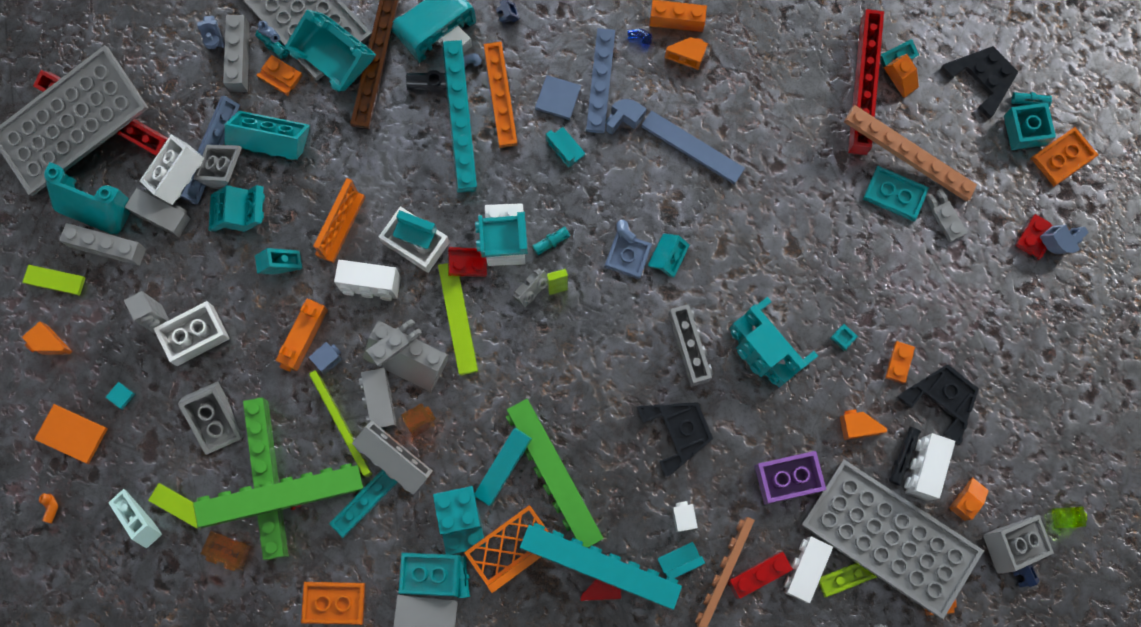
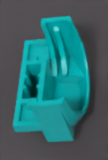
[729,297,818,388]

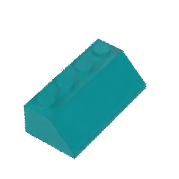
[225,111,310,160]

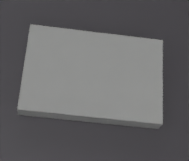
[393,595,458,627]

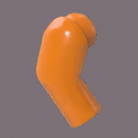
[39,493,58,524]

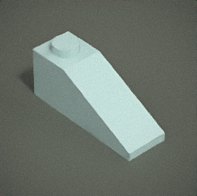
[108,489,162,549]

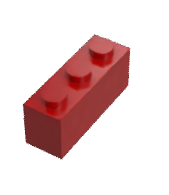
[728,551,793,599]

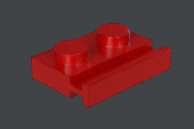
[1015,214,1053,260]
[448,247,487,277]

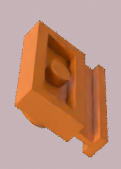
[256,55,303,96]

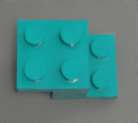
[208,185,265,232]
[433,486,486,555]

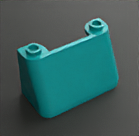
[392,0,476,63]
[285,10,376,92]
[44,162,130,235]

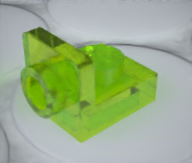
[1052,506,1087,529]

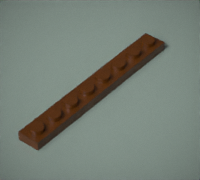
[350,0,400,129]

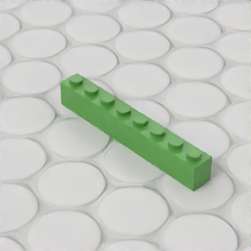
[243,397,289,560]
[506,398,604,548]
[193,463,363,529]

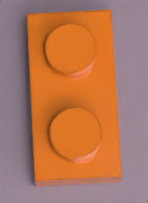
[885,341,915,384]

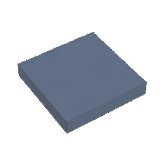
[535,75,581,120]
[604,233,652,280]

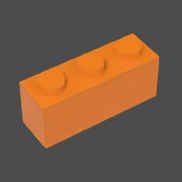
[649,0,707,32]

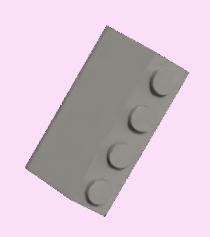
[363,321,449,392]

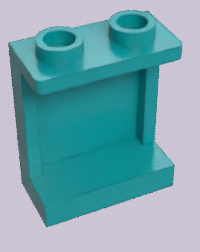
[475,212,528,257]

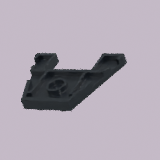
[940,46,1018,119]
[896,364,979,446]
[636,402,713,478]

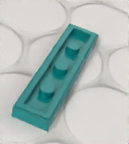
[474,428,532,506]
[329,469,398,538]

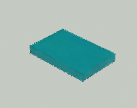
[863,165,929,222]
[398,553,461,597]

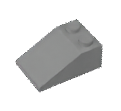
[193,145,242,189]
[178,381,242,455]
[983,515,1054,574]

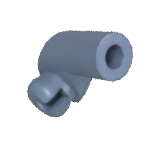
[258,21,280,43]
[464,53,482,68]
[616,220,636,244]

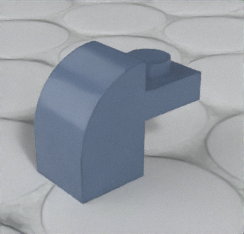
[606,99,646,135]
[1040,224,1089,254]

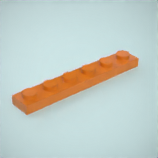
[484,41,518,148]

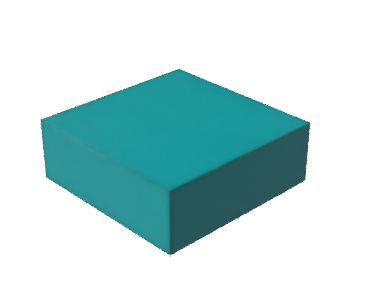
[830,324,858,351]
[106,382,135,410]

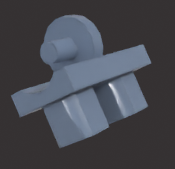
[197,16,225,49]

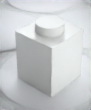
[672,501,698,532]

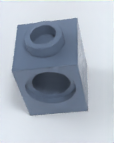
[308,342,342,375]

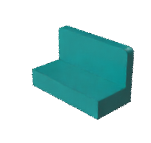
[546,127,585,168]
[393,210,437,249]
[648,233,690,277]
[658,542,705,578]

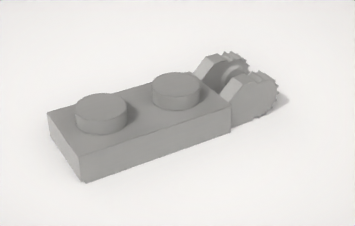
[926,189,968,242]
[366,319,422,367]

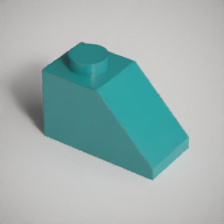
[255,248,302,275]

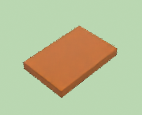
[1030,127,1098,187]
[34,404,108,464]
[301,582,365,625]

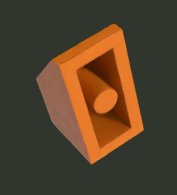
[665,37,708,70]
[884,54,919,98]
[22,321,72,354]
[839,409,887,440]
[949,478,989,521]

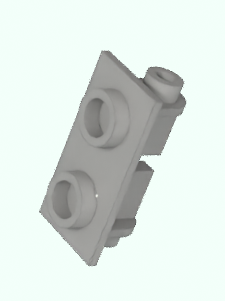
[513,268,547,307]

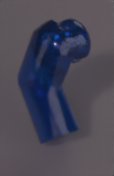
[627,28,653,45]

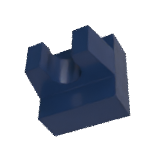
[496,0,520,24]
[1013,564,1040,587]

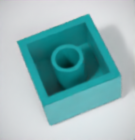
[1004,103,1056,150]

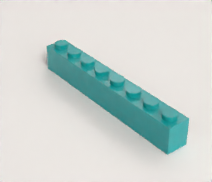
[442,40,477,193]
[520,523,682,610]

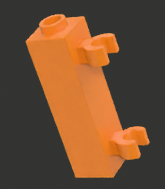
[275,298,328,372]

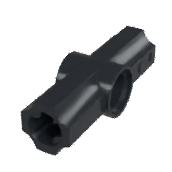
[406,70,446,93]

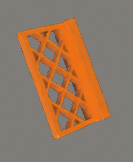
[313,178,365,263]
[464,505,549,593]

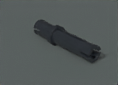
[889,427,921,486]

